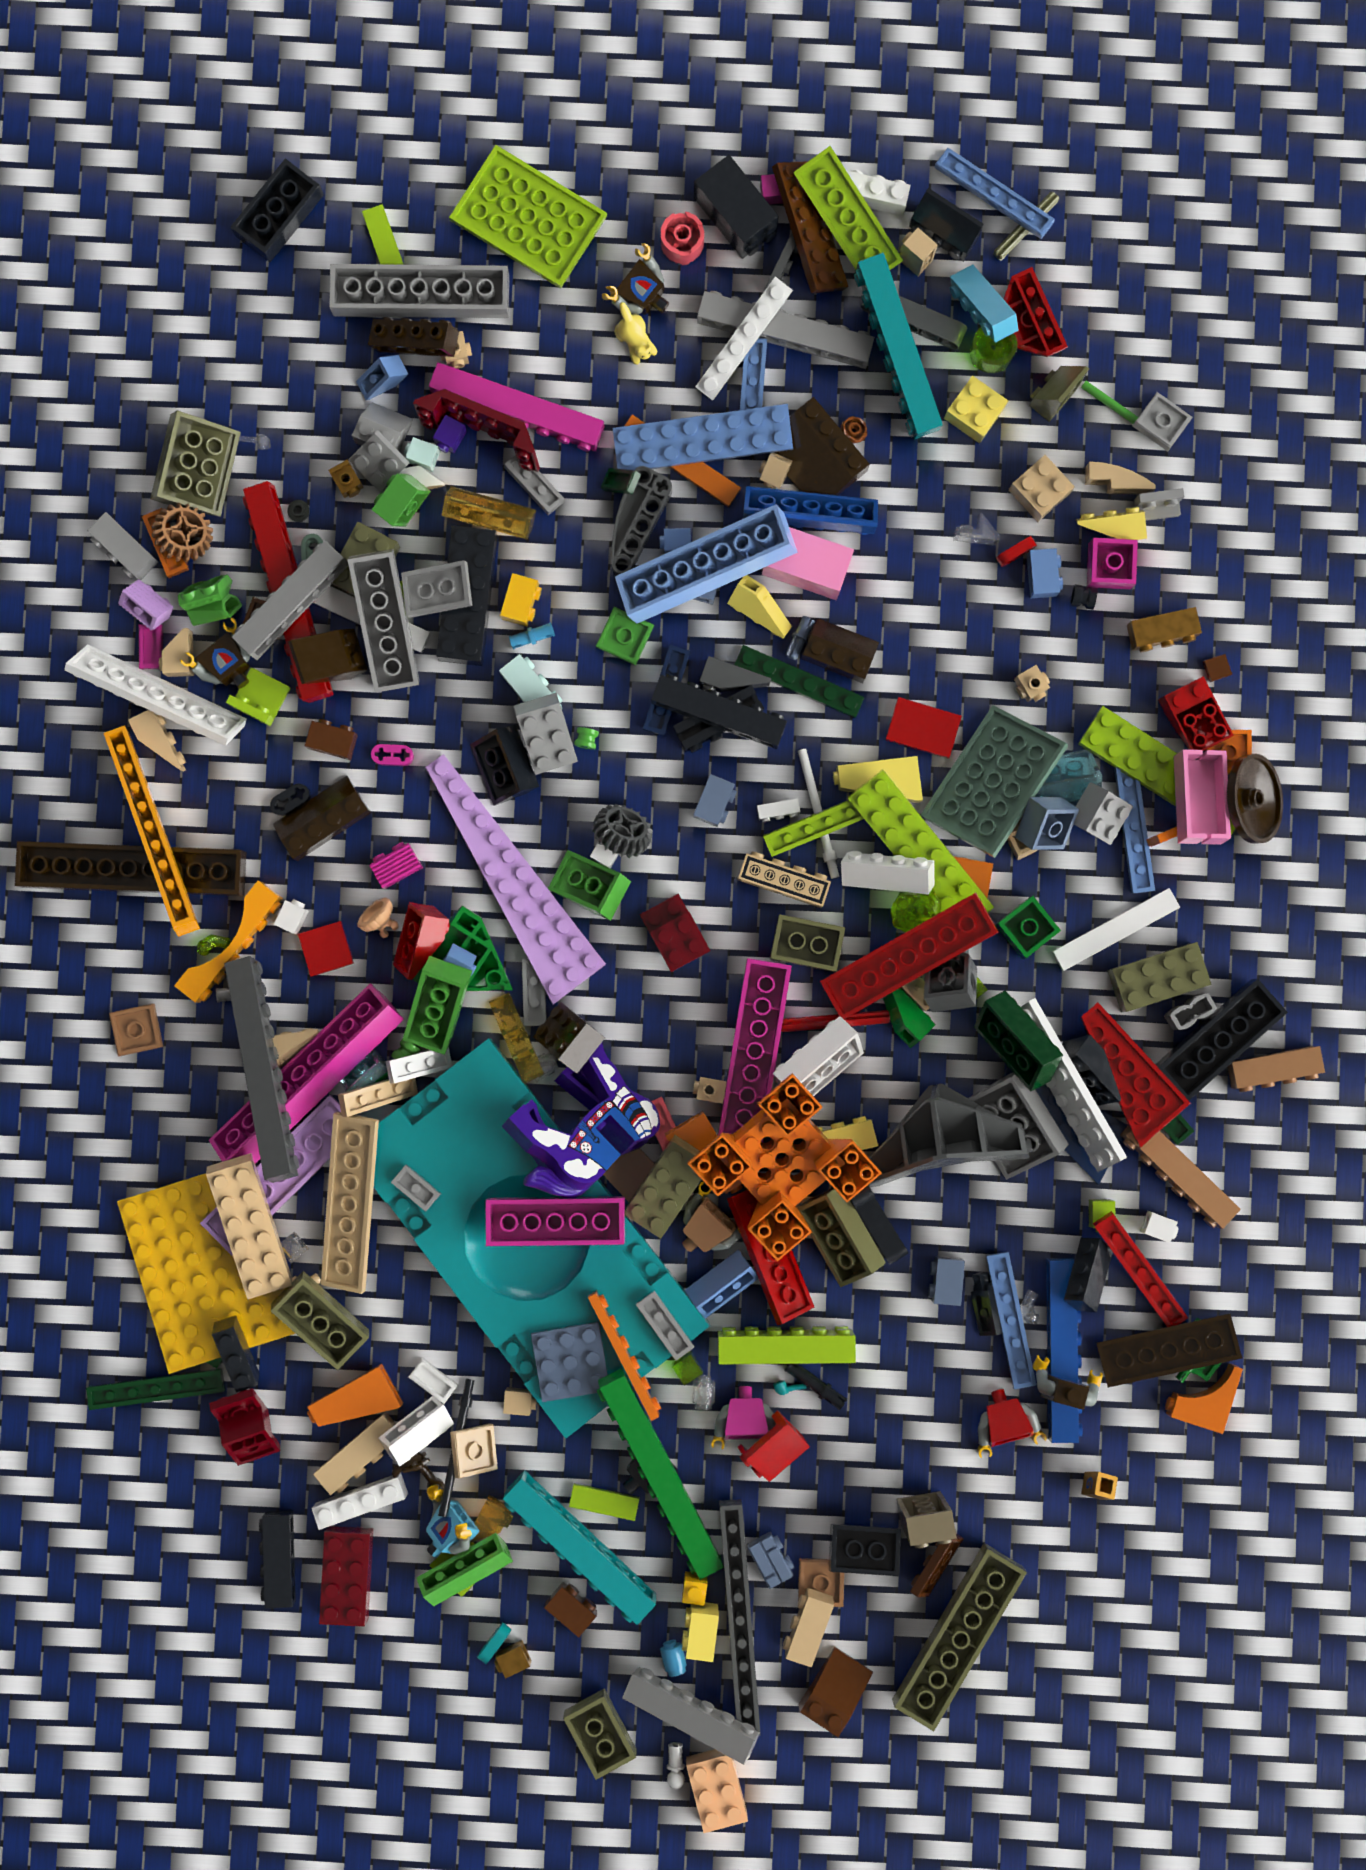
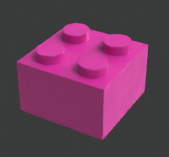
[1087,538,1138,589]

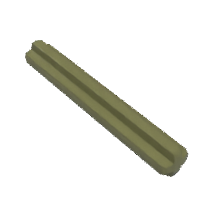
[993,191,1059,261]

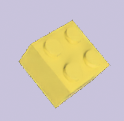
[944,375,1009,444]
[682,1602,719,1662]

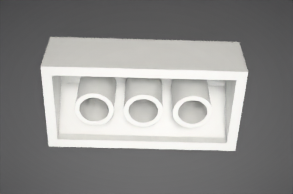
[773,1016,864,1096]

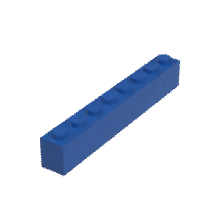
[1046,1258,1083,1443]

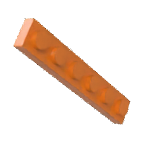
[588,1291,661,1421]

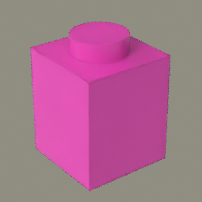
[760,174,783,205]

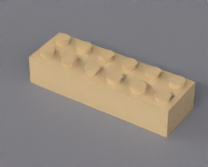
[206,1153,292,1300]

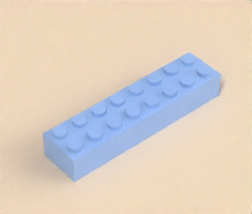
[615,504,798,624]

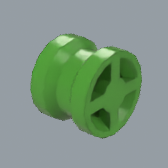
[574,727,599,750]

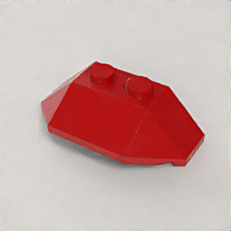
[1003,267,1068,357]

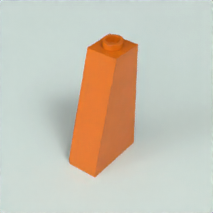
[664,1111,743,1194]
[307,1364,403,1427]

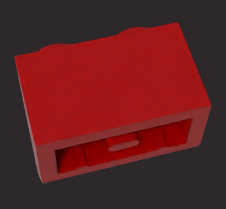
[1158,676,1234,751]

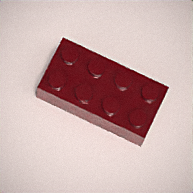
[319,1526,374,1627]

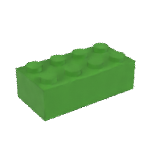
[402,956,472,1055]

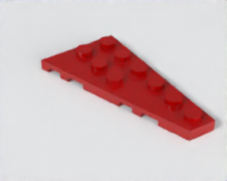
[1080,1002,1191,1148]

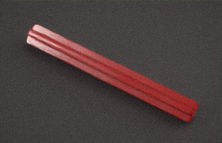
[781,1010,890,1032]

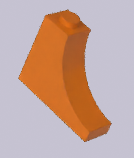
[1165,1363,1243,1434]

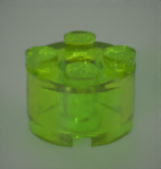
[970,328,1017,373]
[891,889,941,933]

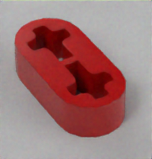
[996,536,1037,567]

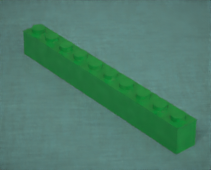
[596,1368,724,1580]

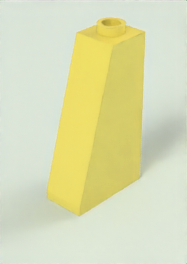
[833,756,923,803]

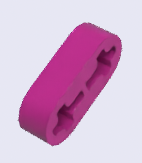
[371,744,414,766]

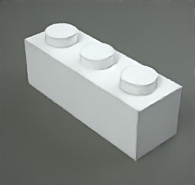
[757,799,800,822]

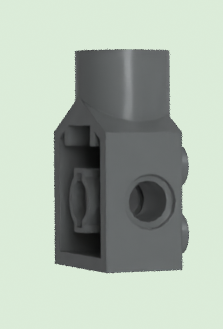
[924,949,977,1012]

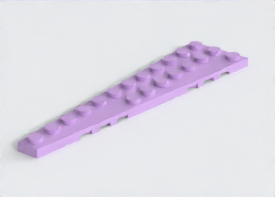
[426,754,606,1005]

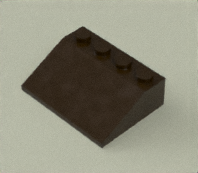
[768,397,870,496]

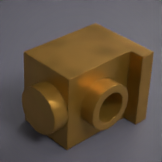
[328,459,364,498]

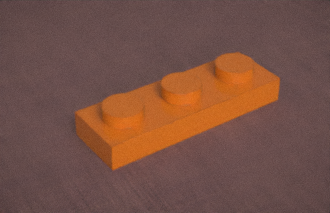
[142,508,189,578]

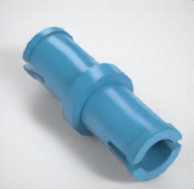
[509,622,555,650]

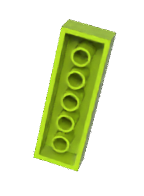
[718,1326,856,1364]

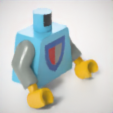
[426,1484,480,1558]

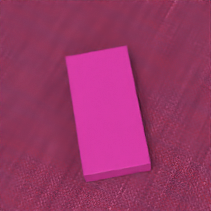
[139,624,163,670]

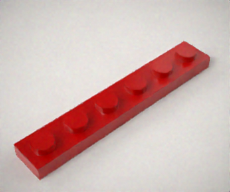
[1093,1211,1188,1327]

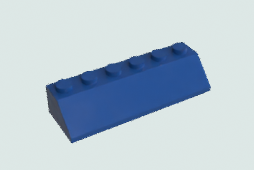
[743,486,878,535]

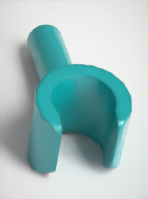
[773,1380,807,1395]

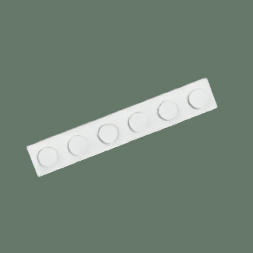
[695,277,793,400]

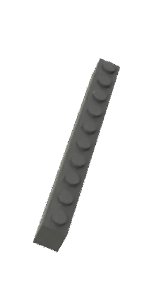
[224,956,299,1183]
[719,1499,761,1736]

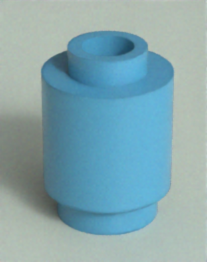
[660,1640,687,1677]

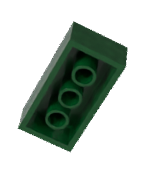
[974,990,1063,1092]

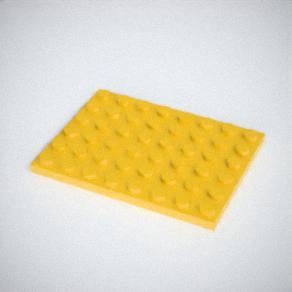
[117,1173,296,1374]

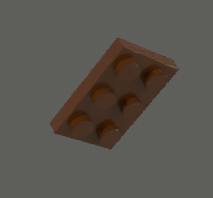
[910,1534,964,1597]

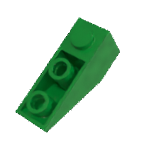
[883,988,936,1048]

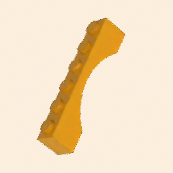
[174,880,283,1003]

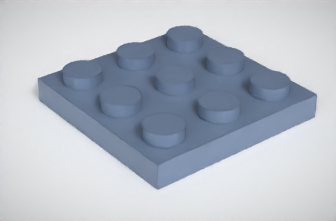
[531,1321,608,1402]

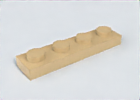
[338,1078,418,1117]

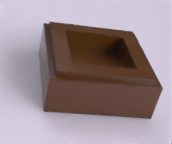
[1203,654,1232,683]

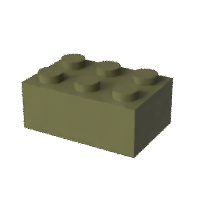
[330,522,400,597]
[770,914,845,972]
[563,1688,637,1780]

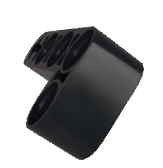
[850,1185,909,1265]

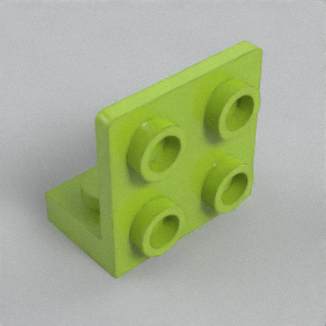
[226,668,290,727]

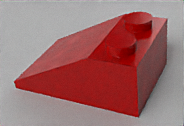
[393,902,450,980]

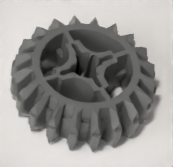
[592,804,653,858]

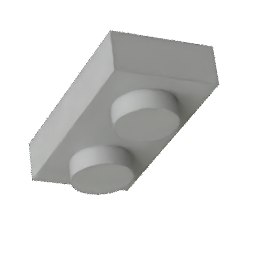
[391,1164,441,1212]

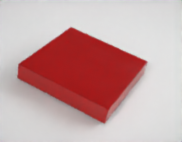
[298,921,354,977]

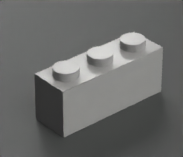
[87,512,158,580]

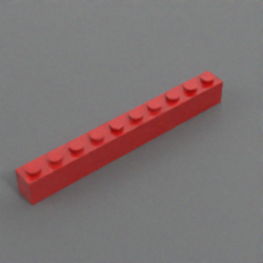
[243,481,334,703]

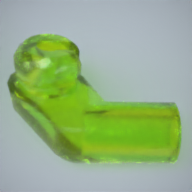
[197,934,230,956]

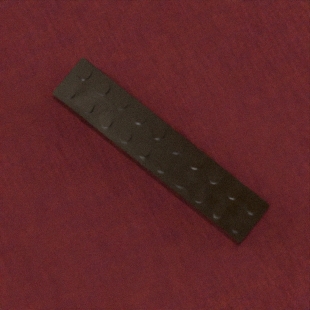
[15,841,247,896]

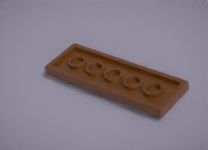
[772,161,849,293]

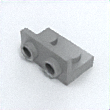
[1134,488,1184,521]

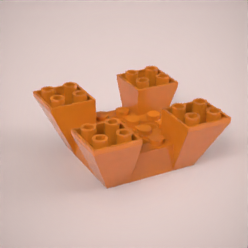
[687,1073,882,1261]

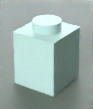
[404,437,440,472]

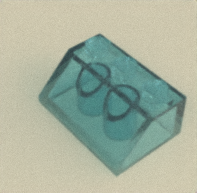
[1035,750,1102,802]

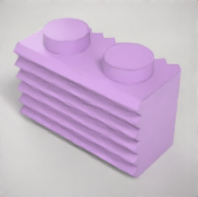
[118,579,173,630]

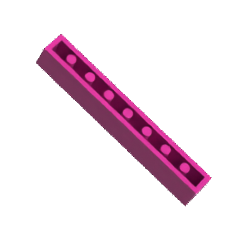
[429,362,605,452]

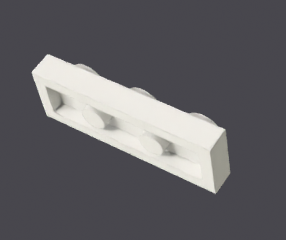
[385,1047,452,1084]

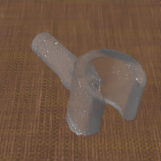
[239,434,271,450]

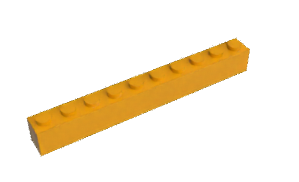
[104,725,200,937]

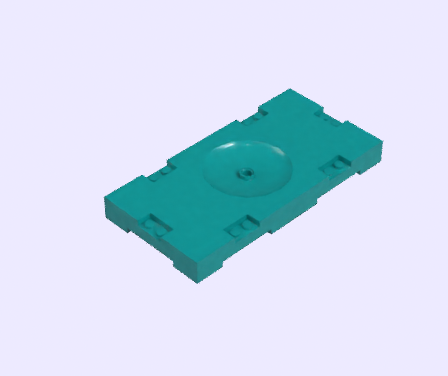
[374,1038,710,1439]

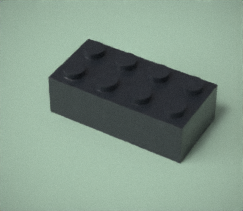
[231,159,324,263]

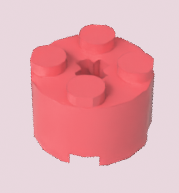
[661,212,704,265]

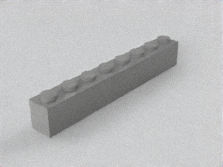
[697,291,875,369]

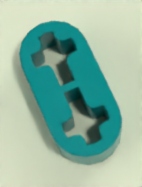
[477,1622,512,1664]

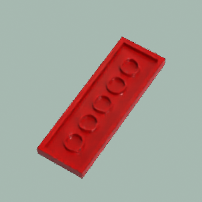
[727,1189,815,1325]

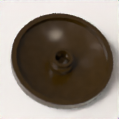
[1227,754,1283,844]

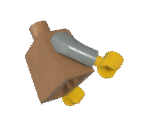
[682,1181,741,1252]

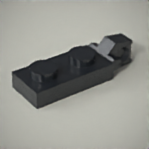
[971,1272,1002,1336]

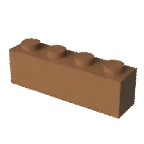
[1227,1046,1325,1092]

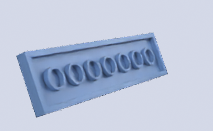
[612,404,793,470]

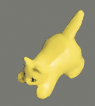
[614,302,658,365]

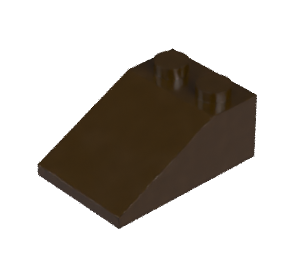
[288,629,367,684]

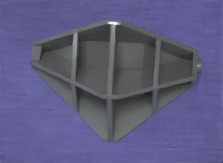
[869,1083,1033,1188]

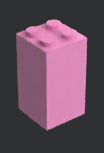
[762,527,854,601]

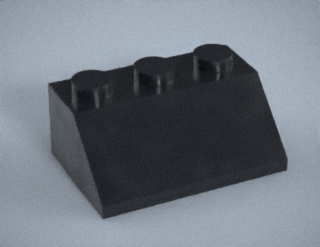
[909,188,984,262]
[470,725,539,806]

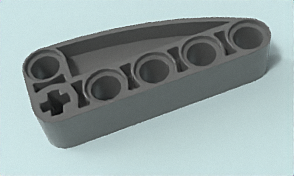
[612,466,672,576]

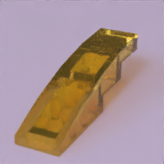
[489,993,545,1084]

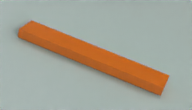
[624,415,741,507]

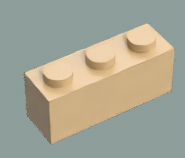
[783,1588,834,1667]

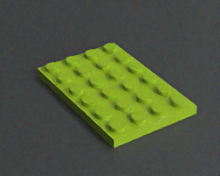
[449,145,607,289]

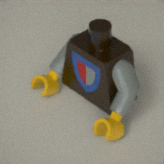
[602,243,669,315]
[180,618,250,689]
[1032,1355,1103,1410]

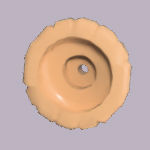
[357,897,398,938]

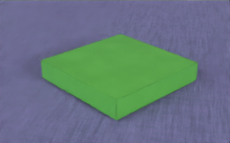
[596,607,654,666]

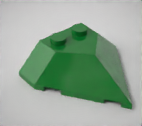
[413,905,513,991]

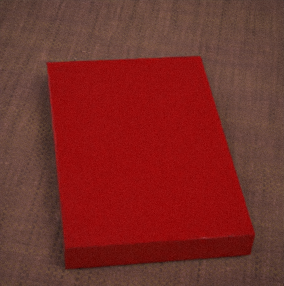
[885,697,962,759]

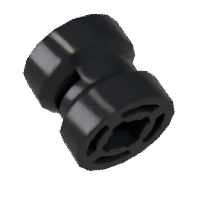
[1071,584,1098,610]

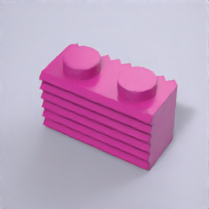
[369,842,423,889]

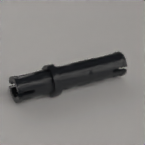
[784,1364,847,1410]

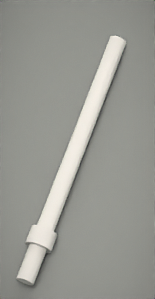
[798,749,840,879]

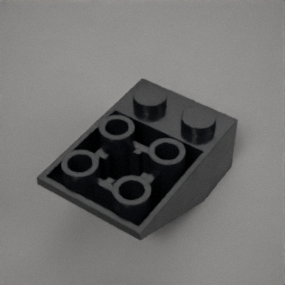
[1062,1035,1121,1106]

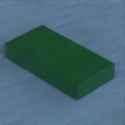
[601,468,641,494]

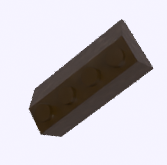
[273,776,372,861]

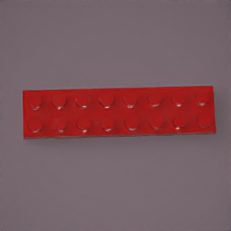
[820,893,999,1019]

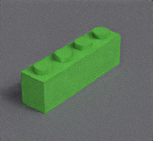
[416,1533,513,1607]

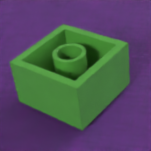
[372,473,431,527]

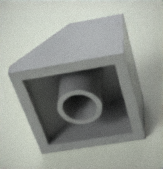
[352,402,413,452]

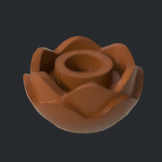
[840,416,867,443]

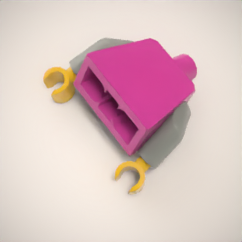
[711,1386,776,1449]

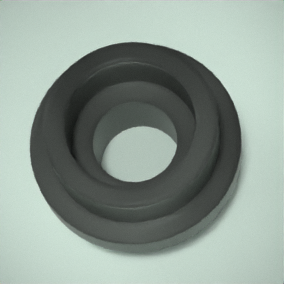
[287,500,310,522]

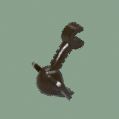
[392,1452,444,1490]

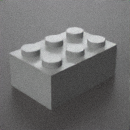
[514,693,578,775]

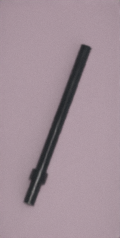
[438,1379,475,1517]

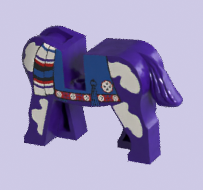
[502,1043,660,1198]

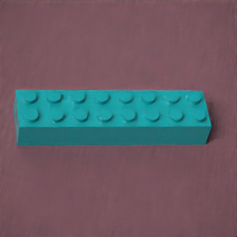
[854,252,943,440]
[503,1470,656,1625]

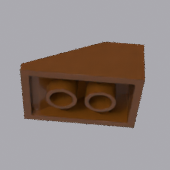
[798,1647,873,1737]

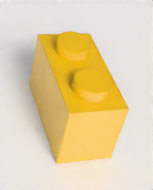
[500,573,542,627]

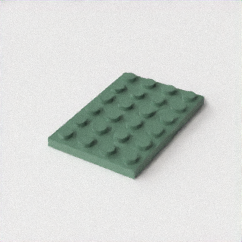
[921,705,1068,858]

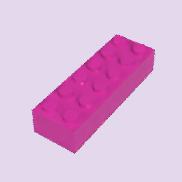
[486,1196,625,1246]

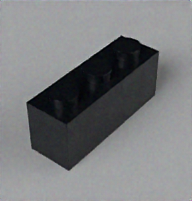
[1064,1237,1113,1312]
[212,1315,260,1393]

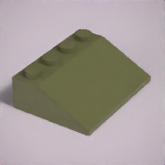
[150,410,241,517]

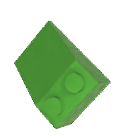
[548,850,631,921]

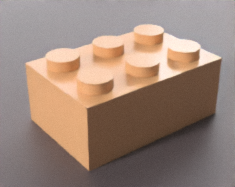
[686,1749,748,1833]

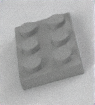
[401,560,472,618]

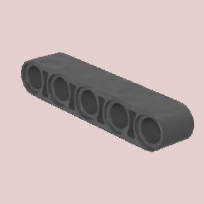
[860,296,968,350]

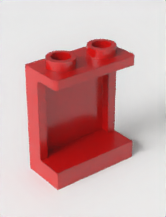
[738,1410,810,1482]

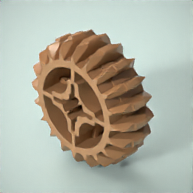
[152,502,213,563]

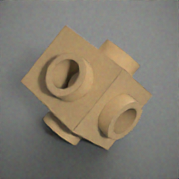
[441,331,472,369]
[1014,665,1050,702]

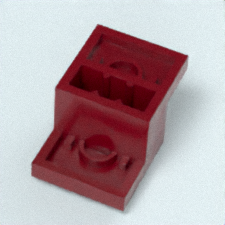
[639,893,710,972]
[209,1388,281,1466]

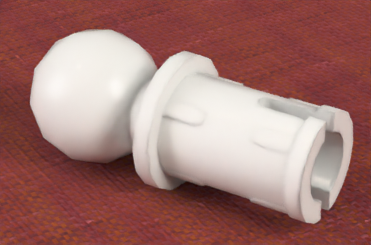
[667,1742,685,1789]

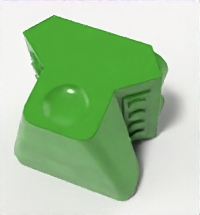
[178,574,242,626]

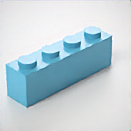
[950,265,1019,343]

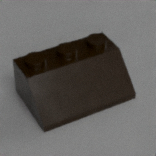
[802,618,879,684]

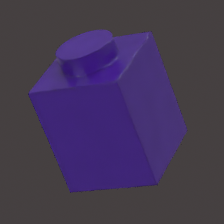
[433,415,467,454]

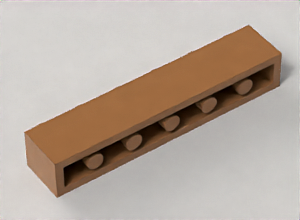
[1120,1125,1241,1229]

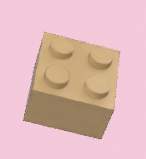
[1009,455,1075,522]

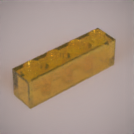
[442,486,536,539]

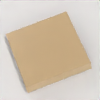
[450,1424,498,1479]

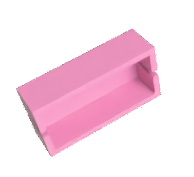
[1174,749,1231,845]

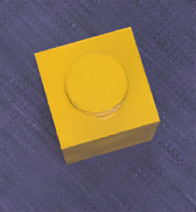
[682,1571,707,1606]

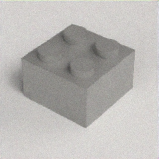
[1074,782,1133,845]

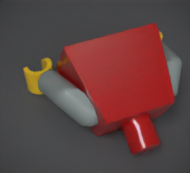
[978,1389,1047,1458]

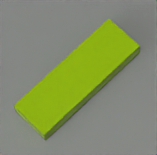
[362,204,404,265]
[569,1483,640,1521]

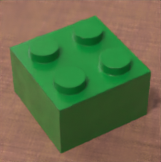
[994,896,1061,959]

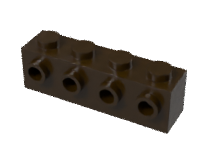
[368,317,459,357]

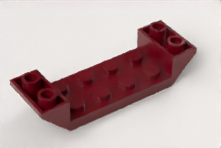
[413,389,540,472]

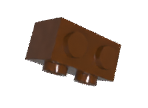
[305,719,358,761]
[544,1582,597,1638]

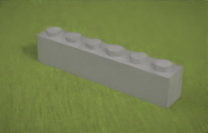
[232,540,349,660]
[622,1667,760,1765]

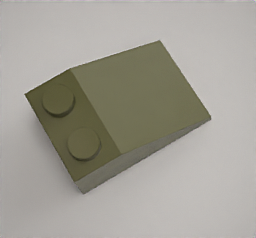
[1029,366,1089,422]

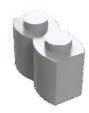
[1164,994,1217,1030]

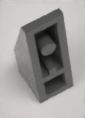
[699,656,771,692]

